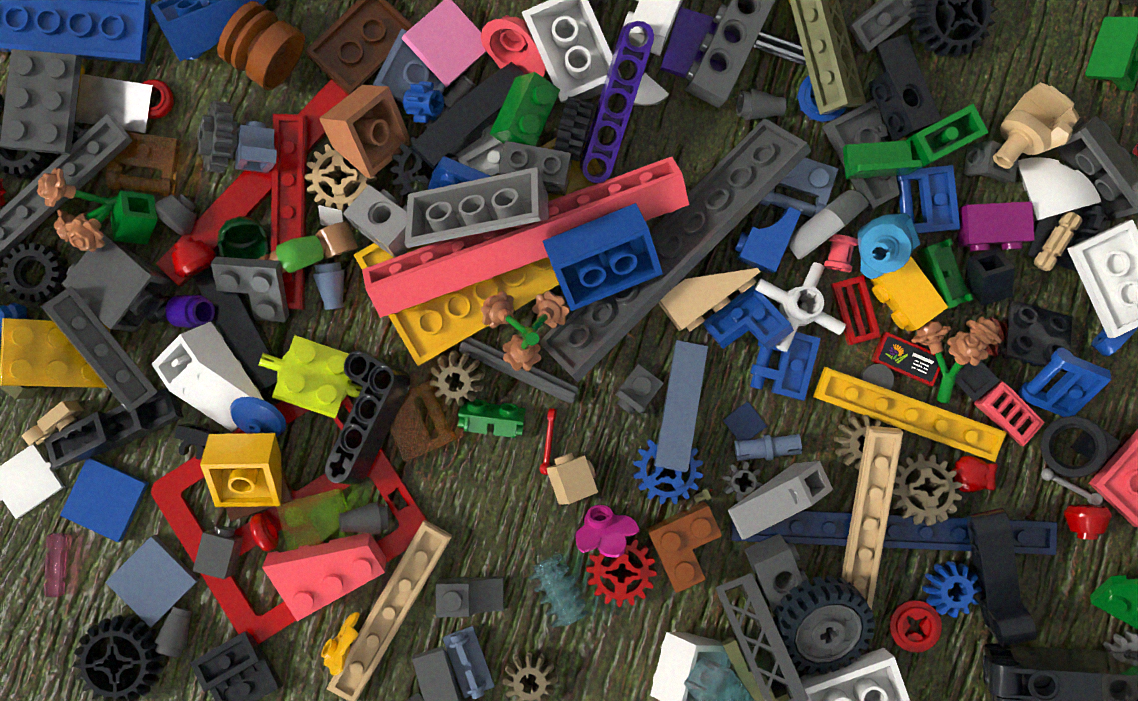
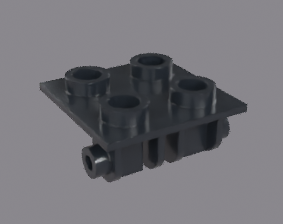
[1027,206,1108,272]
[997,300,1072,373]

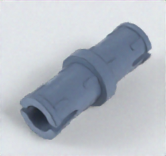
[734,434,802,462]

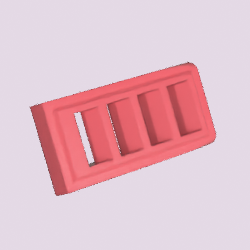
[974,380,1045,447]

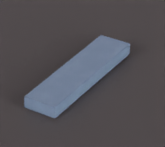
[654,340,708,472]

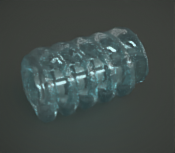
[528,553,590,628]

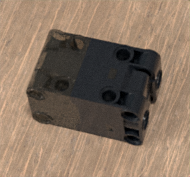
[983,643,1138,701]

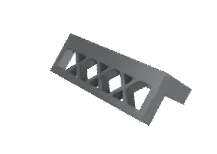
[41,286,157,412]
[716,573,809,701]

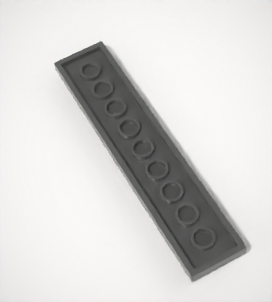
[538,118,811,382]

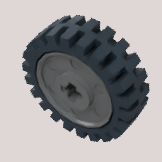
[773,576,875,674]

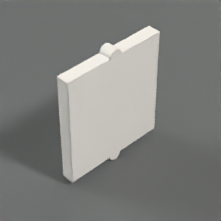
[0,443,65,519]

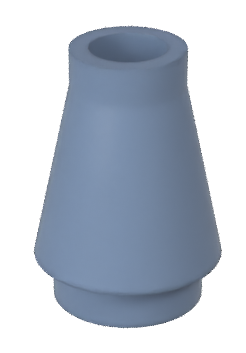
[313,262,345,310]

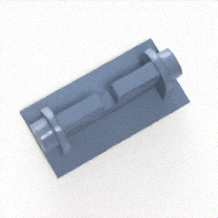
[442,625,495,699]

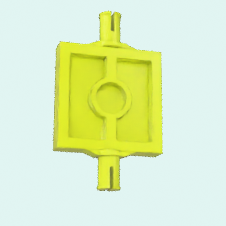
[258,335,363,418]

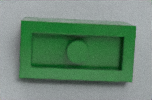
[1085,17,1138,91]
[843,140,922,179]

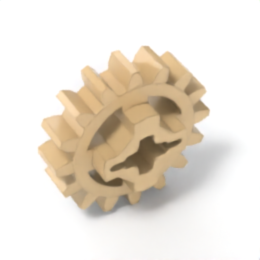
[305,144,377,214]

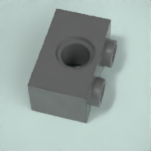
[744,533,810,617]

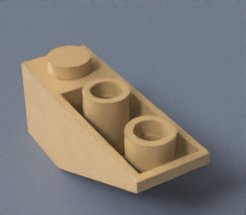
[658,268,761,332]

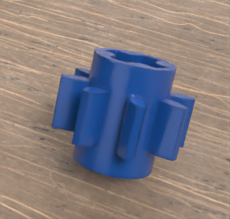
[403,81,444,123]

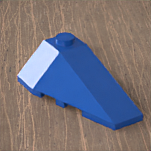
[149,0,267,61]

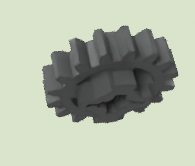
[197,100,239,173]

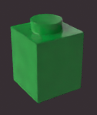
[110,191,158,245]

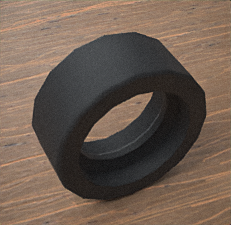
[1040,415,1109,478]

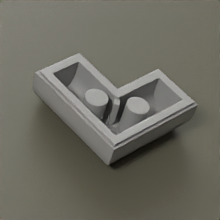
[788,190,869,259]

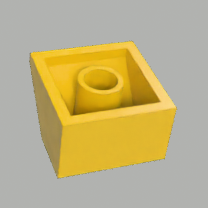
[200,433,282,507]

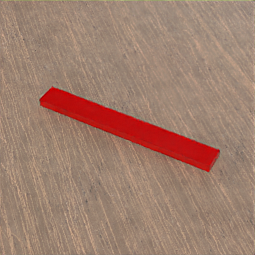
[156,80,348,287]

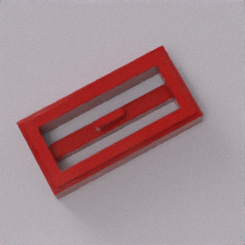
[830,275,881,345]

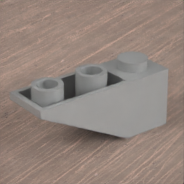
[728,461,833,539]

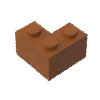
[646,502,722,593]

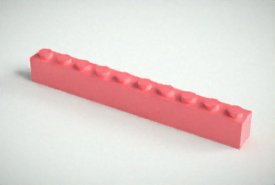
[362,156,689,318]

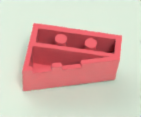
[262,533,387,621]

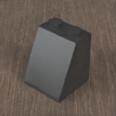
[62,232,174,332]

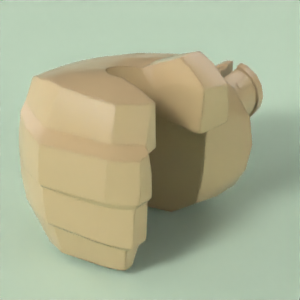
[993,82,1080,169]

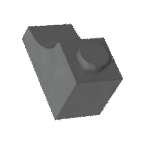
[436,576,504,617]

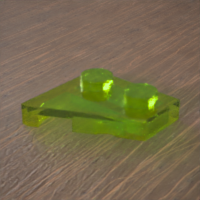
[276,487,347,551]

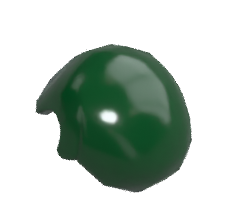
[217,216,269,259]

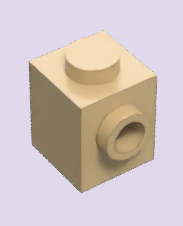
[546,452,598,505]

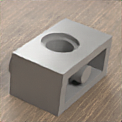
[343,185,411,258]

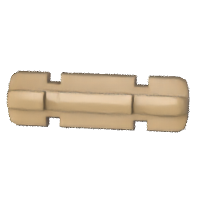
[1034,211,1082,271]

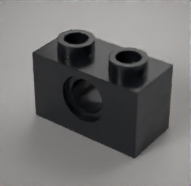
[868,61,942,141]

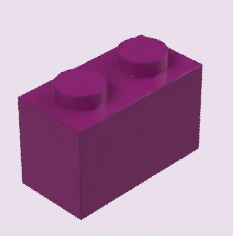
[957,201,1035,252]

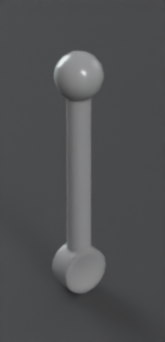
[1041,468,1103,505]

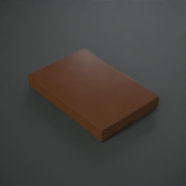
[304,0,414,95]

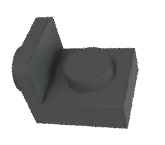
[963,141,1019,183]
[615,364,663,415]

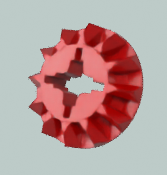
[888,600,942,652]

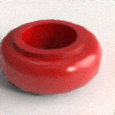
[141,79,174,119]
[250,513,279,552]

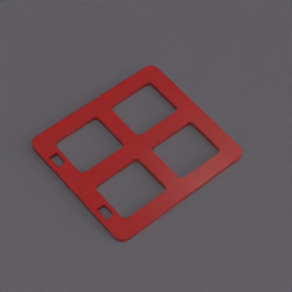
[151,395,428,644]

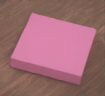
[401,0,487,87]

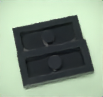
[190,631,283,701]

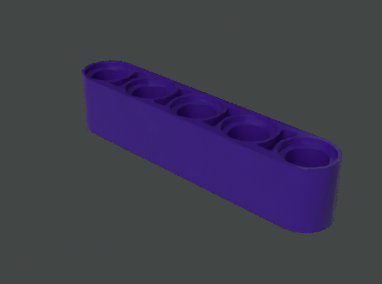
[580,21,654,183]

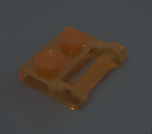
[106,132,181,197]
[390,381,457,462]

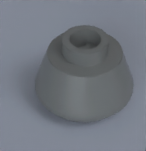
[155,193,198,235]

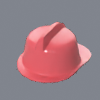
[480,15,546,78]

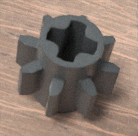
[721,460,763,502]

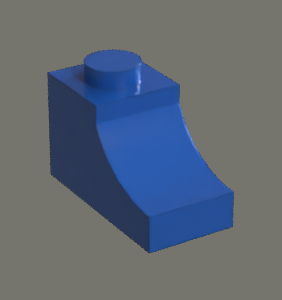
[734,207,801,274]

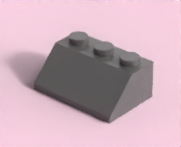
[1054,115,1138,221]

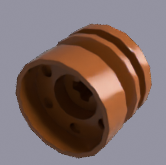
[217,1,305,91]

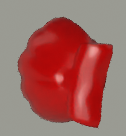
[951,456,998,493]

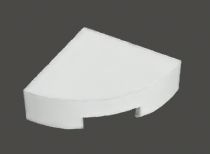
[633,73,669,106]

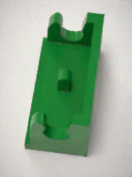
[916,238,974,309]

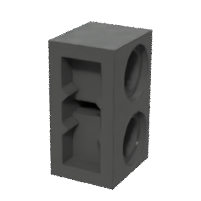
[498,141,572,196]

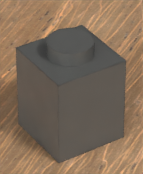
[193,525,244,579]

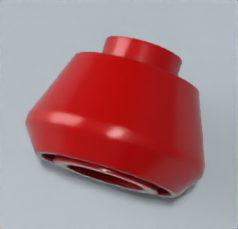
[171,237,216,278]
[1064,504,1112,540]

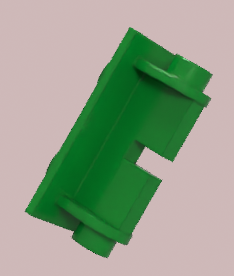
[458,399,526,438]

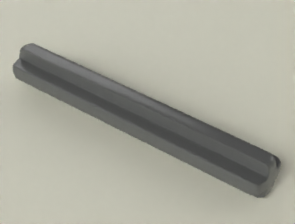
[459,336,579,403]

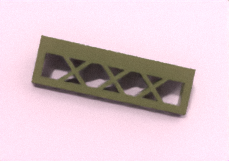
[790,0,866,115]

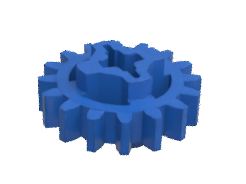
[633,435,703,505]

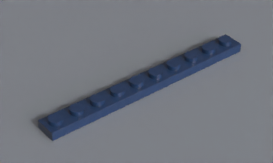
[730,510,1057,555]

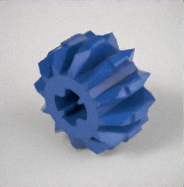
[922,561,982,618]

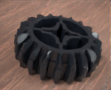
[908,0,998,57]
[72,615,165,701]

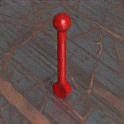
[539,408,557,475]

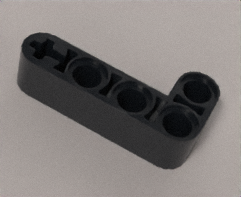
[325,351,410,485]
[967,508,1037,647]

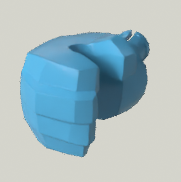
[857,213,921,279]

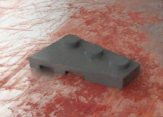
[822,99,899,211]

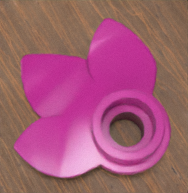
[576,505,639,558]

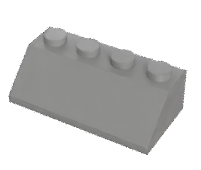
[404,167,549,248]

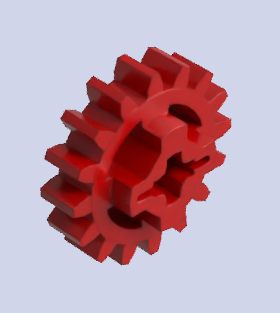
[586,537,657,607]

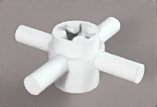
[755,262,846,352]

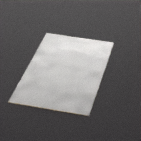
[75,74,153,133]

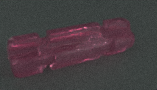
[44,533,68,597]

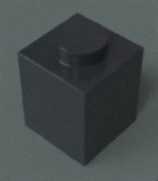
[967,248,1015,306]

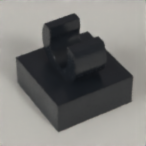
[174,423,219,460]

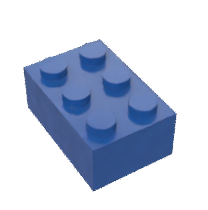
[543,203,663,311]

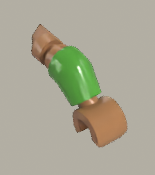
[258,221,358,273]

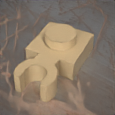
[22,401,84,446]

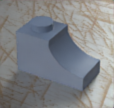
[235,121,277,173]

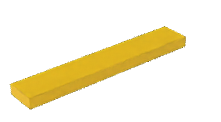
[813,367,1007,462]

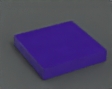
[660,7,736,78]

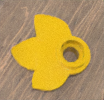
[321,612,360,676]

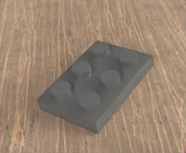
[0,49,82,155]

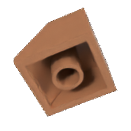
[319,85,410,178]

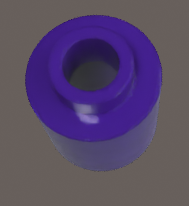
[165,295,215,328]

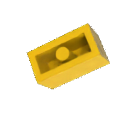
[870,256,948,331]

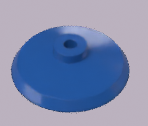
[230,397,286,437]

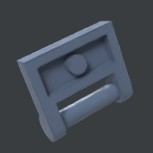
[759,158,838,219]

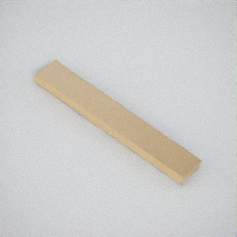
[841,426,903,610]
[326,520,452,701]

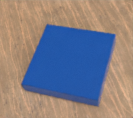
[60,457,149,542]

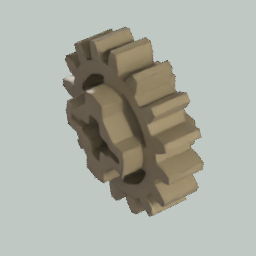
[892,454,962,526]

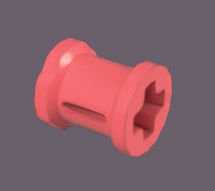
[824,234,858,272]

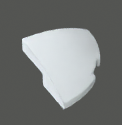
[1017,157,1102,221]

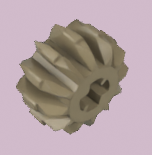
[430,351,485,407]
[834,415,882,470]
[502,650,558,701]

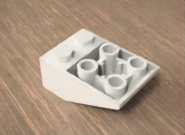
[152,322,264,432]

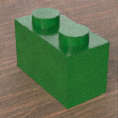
[489,72,560,146]
[907,104,989,168]

